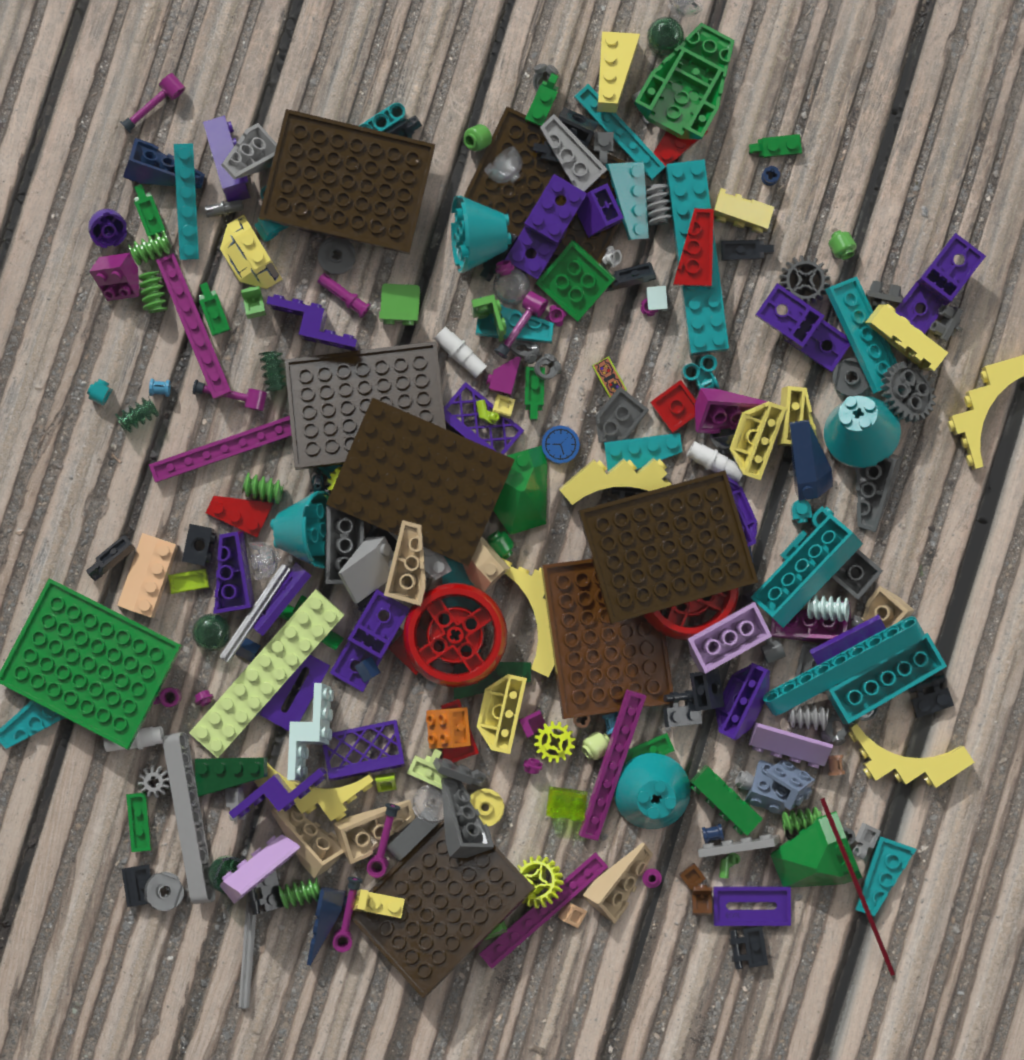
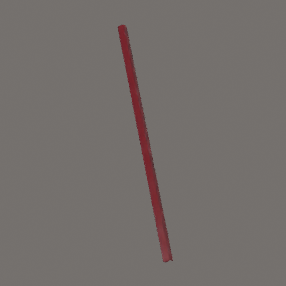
[820,798,895,976]

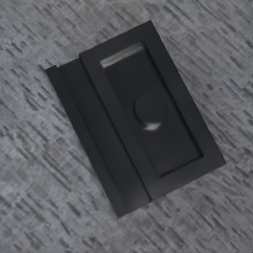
[121,864,152,907]

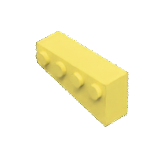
[597,32,640,113]
[865,304,948,371]

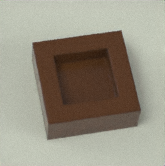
[679,863,706,890]

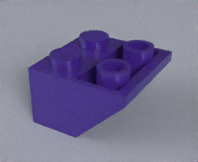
[576,183,624,238]

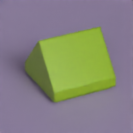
[375,772,397,792]

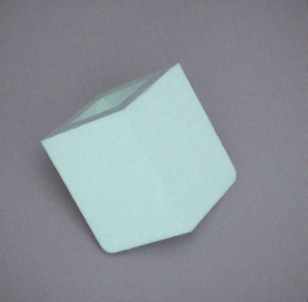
[646,286,668,311]

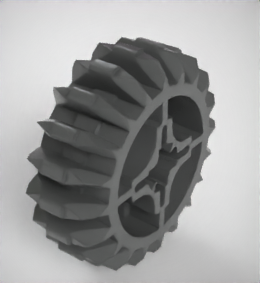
[779,255,830,305]

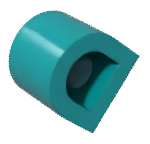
[87,379,113,406]
[790,500,812,523]
[811,506,835,529]

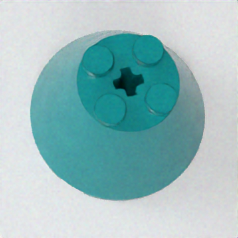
[451,195,511,273]
[824,396,901,468]
[270,491,329,568]
[614,753,691,829]

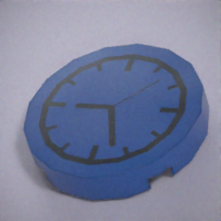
[541,425,580,464]

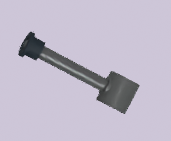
[742,590,786,664]

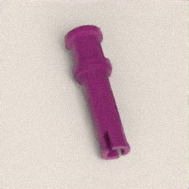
[317,273,371,319]

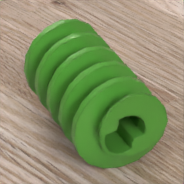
[128,230,171,265]
[139,271,168,313]
[242,472,284,504]
[782,807,822,835]
[279,877,320,909]

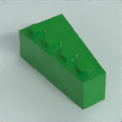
[690,765,763,836]

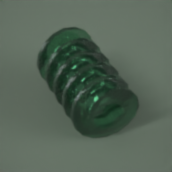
[258,351,287,392]
[115,396,159,433]

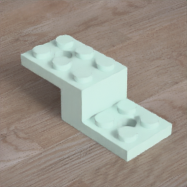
[287,683,334,783]

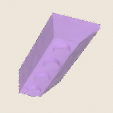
[687,602,772,674]
[748,722,833,769]
[220,834,300,904]

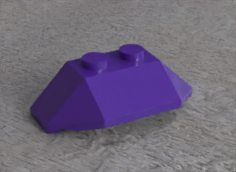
[727,475,757,547]
[715,663,770,740]

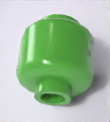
[464,124,492,152]
[828,230,857,260]

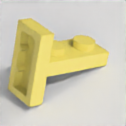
[353,889,405,918]

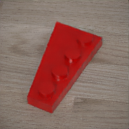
[673,208,714,287]

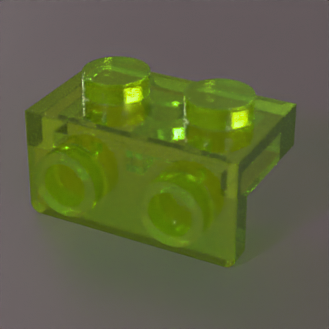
[546,786,588,821]

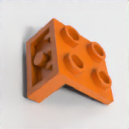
[426,707,471,749]

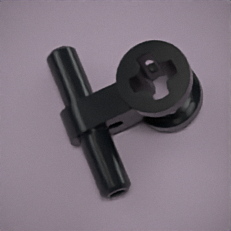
[310,468,331,497]

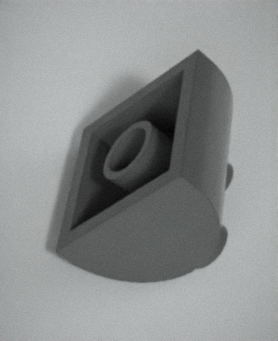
[831,549,883,600]

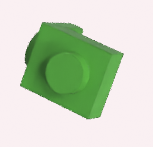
[241,286,266,319]

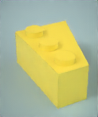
[714,188,774,233]
[777,386,817,446]

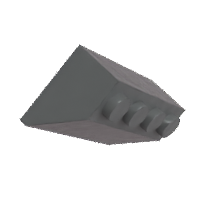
[325,506,364,585]

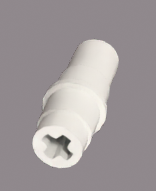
[434,327,487,378]
[687,441,743,482]
[104,726,164,752]

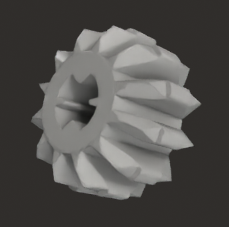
[138,765,170,798]

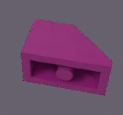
[486,356,521,396]

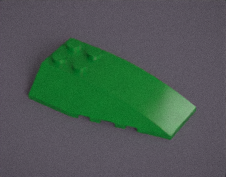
[634,23,735,139]

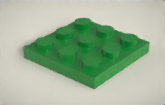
[535,240,616,322]

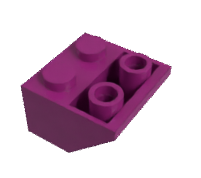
[89,253,139,301]

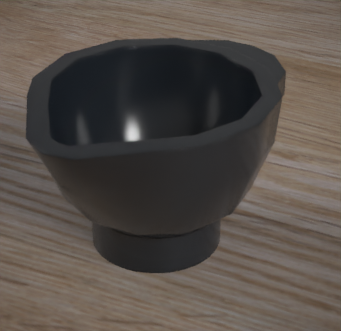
[710,428,736,454]

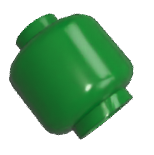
[487,530,514,559]

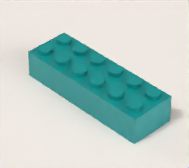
[751,513,863,628]
[825,633,947,724]

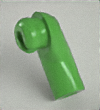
[719,853,740,878]

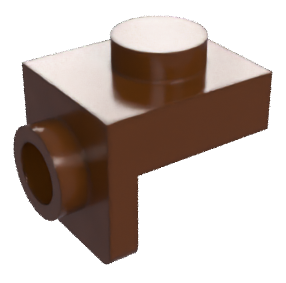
[692,885,713,916]

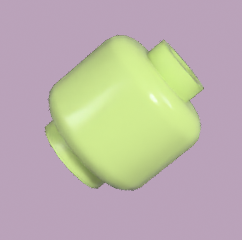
[581,732,610,760]

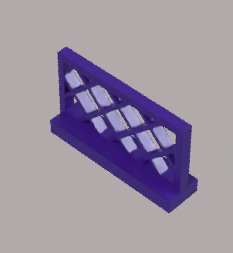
[444,382,524,454]
[323,720,406,782]

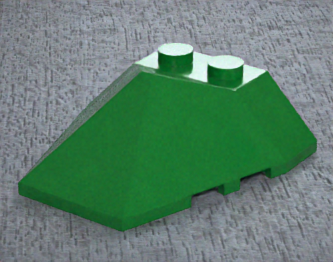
[493,445,547,535]
[770,811,862,888]

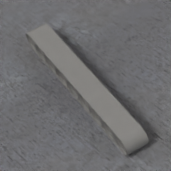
[163,732,215,904]

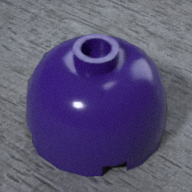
[88,209,127,248]

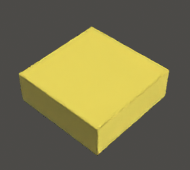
[492,394,515,419]

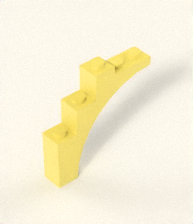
[948,355,1024,470]
[559,458,672,505]
[502,558,555,677]
[848,723,975,788]
[254,762,374,821]

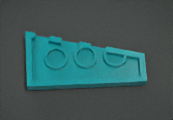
[606,162,649,240]
[476,297,554,344]
[604,433,683,471]
[0,700,65,749]
[855,836,917,916]

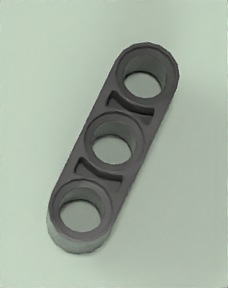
[386,809,439,862]

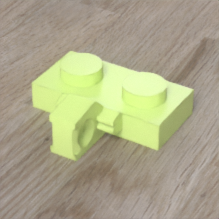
[407,749,448,789]

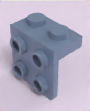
[745,760,791,814]
[766,760,815,810]

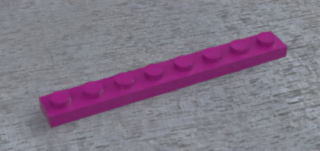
[156,253,232,400]
[149,416,292,483]
[579,690,646,841]
[479,852,608,969]

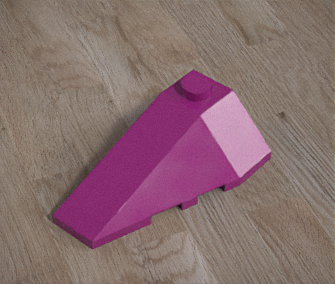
[695,388,776,434]
[770,601,852,643]

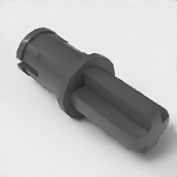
[205,200,244,218]

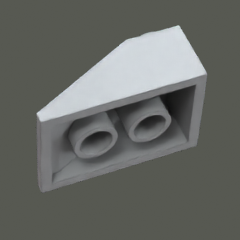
[338,536,394,603]

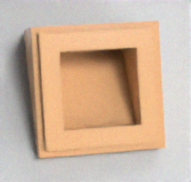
[558,902,587,928]

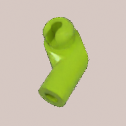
[476,400,499,424]

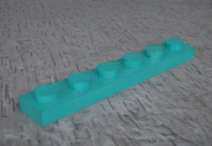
[574,84,666,181]
[173,143,199,260]

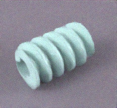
[807,595,850,622]

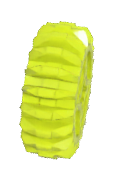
[517,856,564,909]

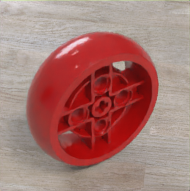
[403,583,508,688]
[643,588,739,641]

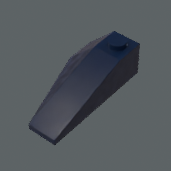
[123,138,205,188]
[789,420,833,501]
[307,886,348,966]

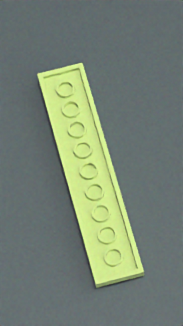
[189,589,345,758]

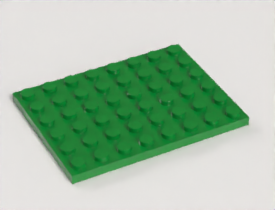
[0,578,182,750]

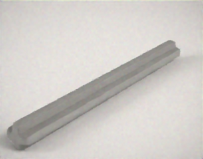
[220,564,291,663]
[239,893,258,1009]

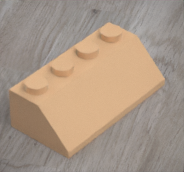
[117,533,179,618]

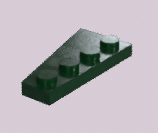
[454,662,531,700]
[195,757,268,797]

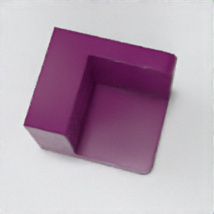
[519,710,546,738]

